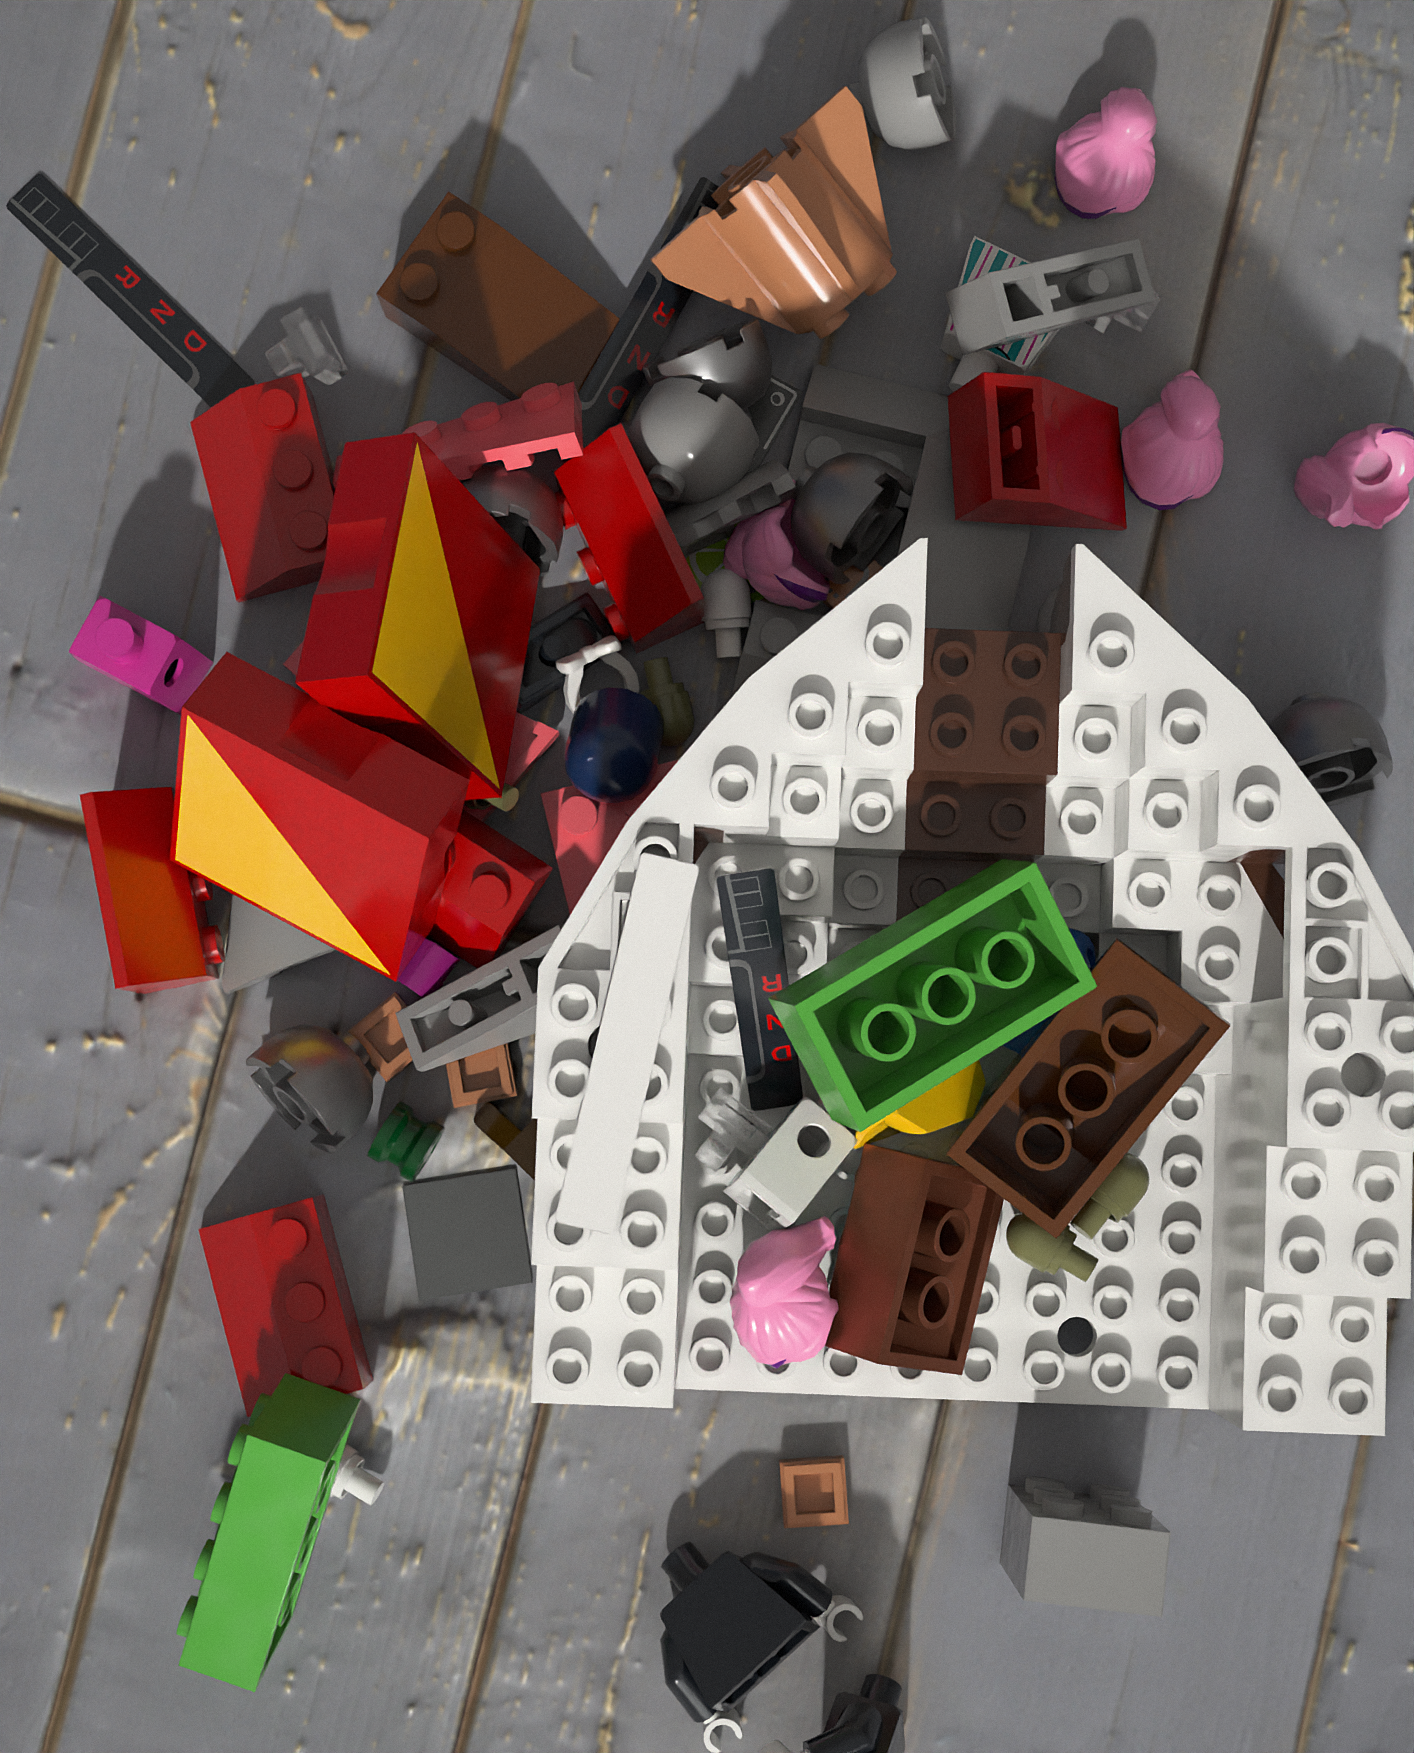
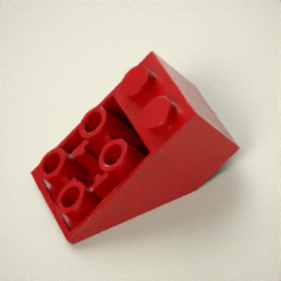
[947,372,1127,531]

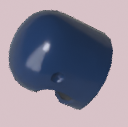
[565,687,664,803]

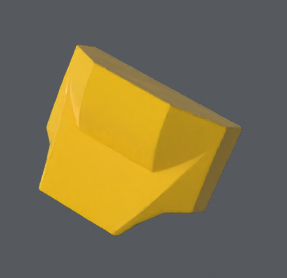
[853,1060,986,1149]

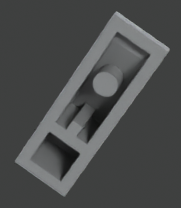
[945,238,1155,355]
[395,925,563,1072]

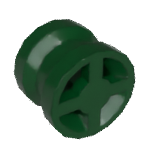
[367,1101,445,1182]

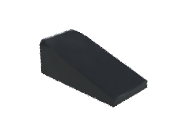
[516,592,623,714]

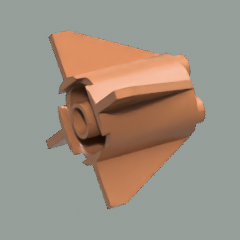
[650,86,897,339]

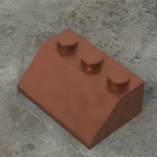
[825,1143,1004,1375]

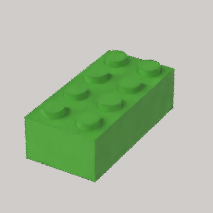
[768,859,1098,1132]
[176,1373,361,1692]

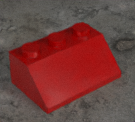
[190,372,335,603]
[554,423,704,654]
[79,787,225,994]
[427,810,553,969]
[198,1194,374,1417]

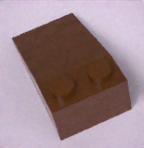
[376,191,659,401]
[946,938,1230,1239]

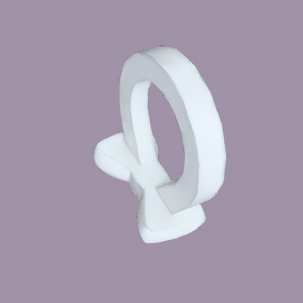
[556,635,640,714]

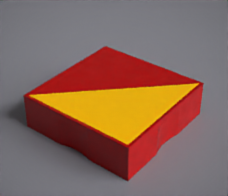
[295,432,540,800]
[169,651,470,982]

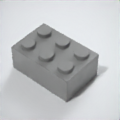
[1000,1476,1171,1617]

